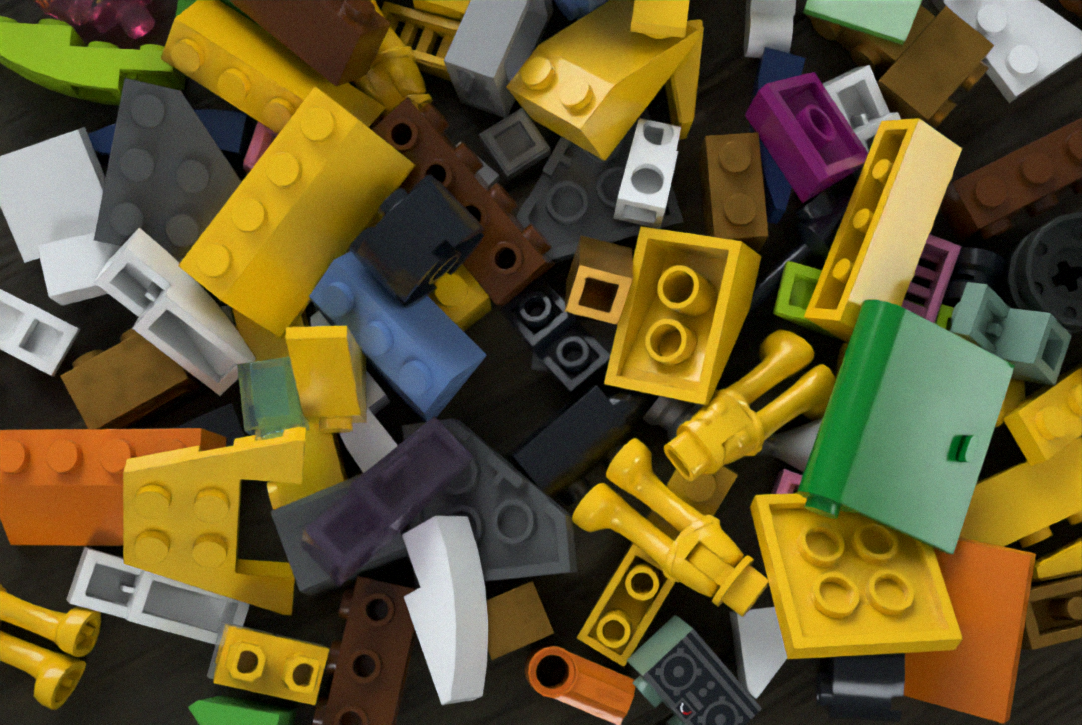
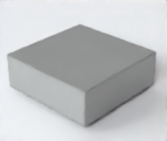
[479,107,551,182]

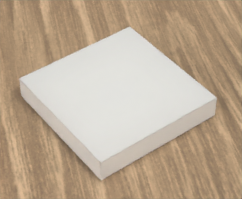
[0,127,106,263]

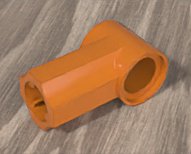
[524,644,636,725]

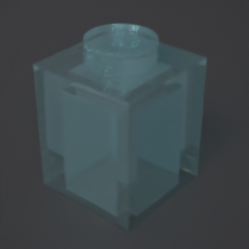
[237,357,309,440]

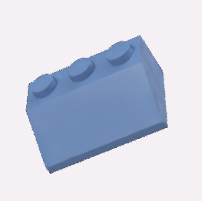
[309,251,487,422]

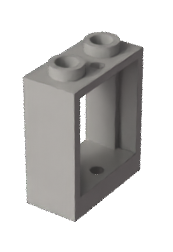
[444,0,554,118]

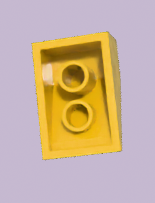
[506,0,701,161]
[604,226,762,406]

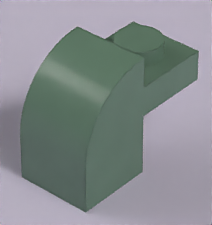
[950,282,1071,386]

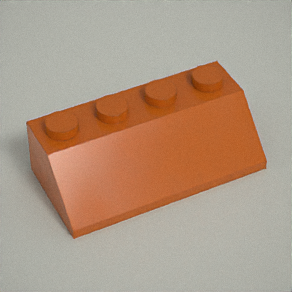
[0,428,227,546]

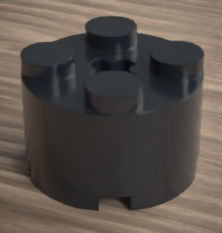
[349,174,485,308]
[815,653,905,722]

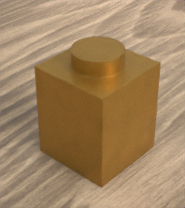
[565,235,633,325]
[486,581,554,660]

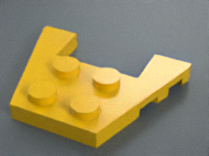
[123,427,306,615]

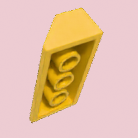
[178,86,416,338]

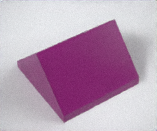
[745,72,868,203]

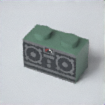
[626,615,762,725]

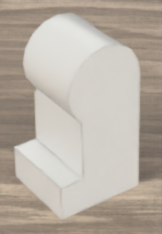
[744,0,796,58]
[613,118,681,229]

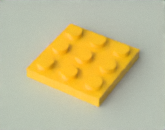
[750,493,963,659]

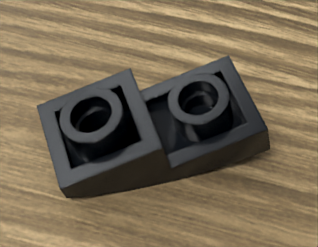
[500,276,610,399]

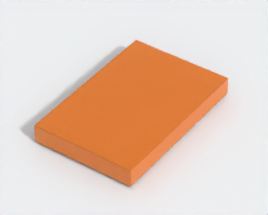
[904,537,1036,724]

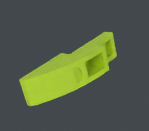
[0,16,186,106]

